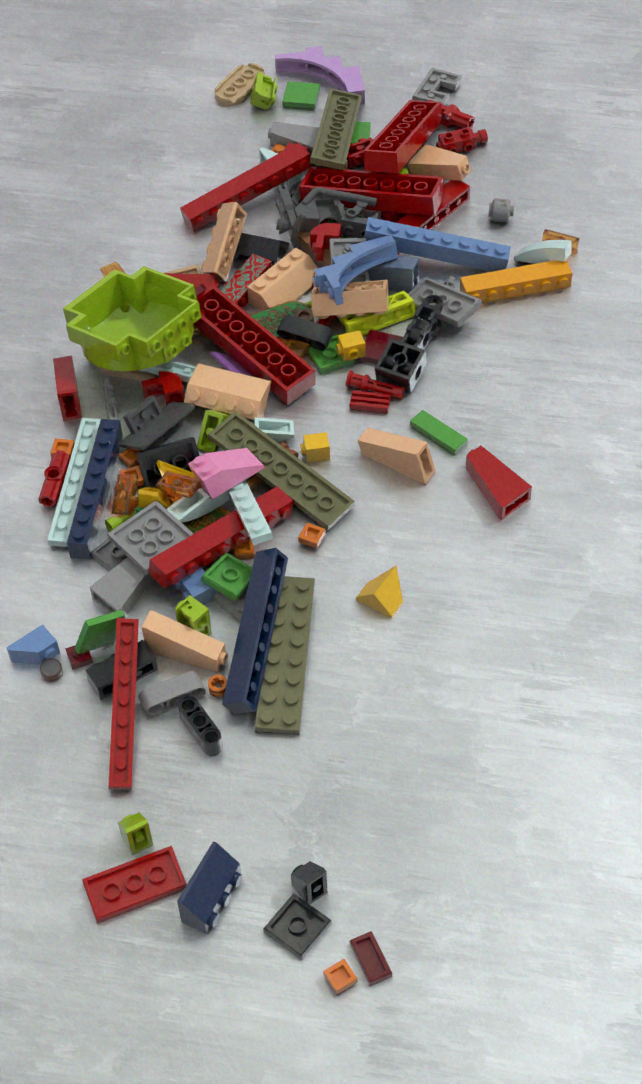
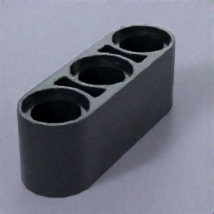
[276,315,334,351]
[178,695,223,756]

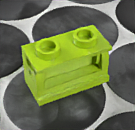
[250,71,278,110]
[175,595,212,636]

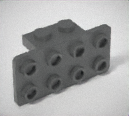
[119,395,195,451]

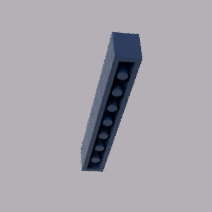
[67,419,123,560]
[222,548,288,714]

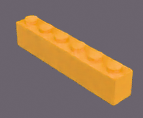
[460,260,573,303]

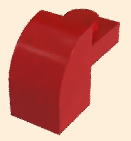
[310,223,341,261]
[141,371,185,405]

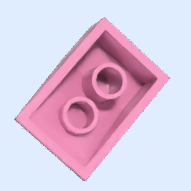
[188,448,265,499]

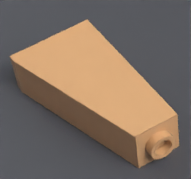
[407,145,471,181]
[357,428,436,484]
[142,610,228,672]

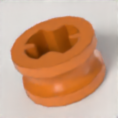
[208,675,227,697]

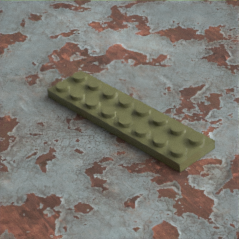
[310,88,362,170]
[208,411,355,530]
[255,576,315,735]

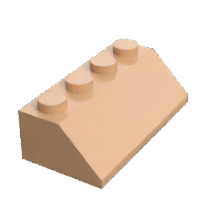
[201,202,247,282]
[247,248,317,315]
[311,280,389,319]
[184,363,271,420]

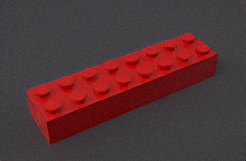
[364,100,442,175]
[299,167,445,216]
[193,285,316,406]

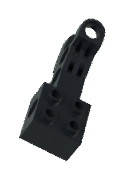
[375,295,443,393]

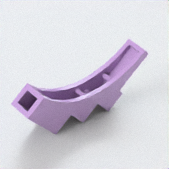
[275,46,365,104]

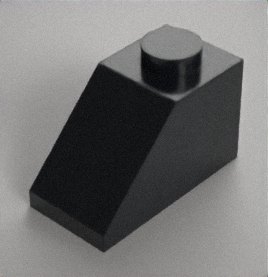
[291,861,328,905]

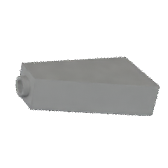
[268,122,319,156]
[90,557,154,618]

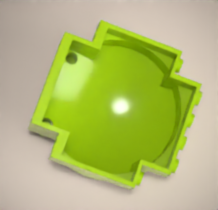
[63,266,201,371]

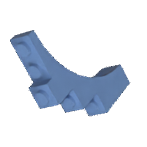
[312,235,398,305]

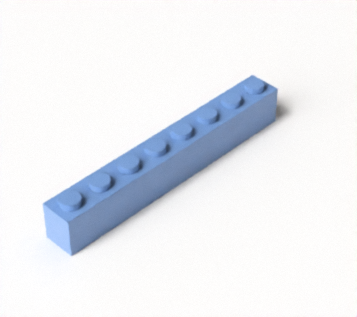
[364,217,511,272]

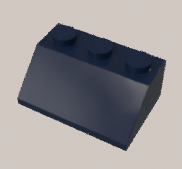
[177,841,243,934]

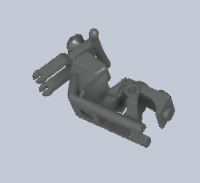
[276,184,378,250]

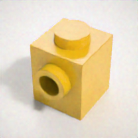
[336,330,366,361]
[300,432,330,463]

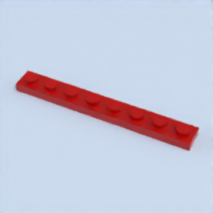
[108,618,139,790]

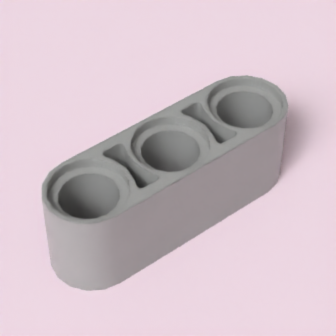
[138,671,206,717]

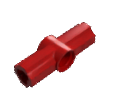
[429,100,475,129]
[38,450,70,507]

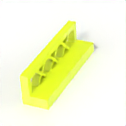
[338,291,415,336]

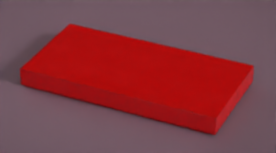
[82,845,187,924]

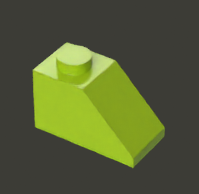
[197,410,230,453]
[118,812,153,855]

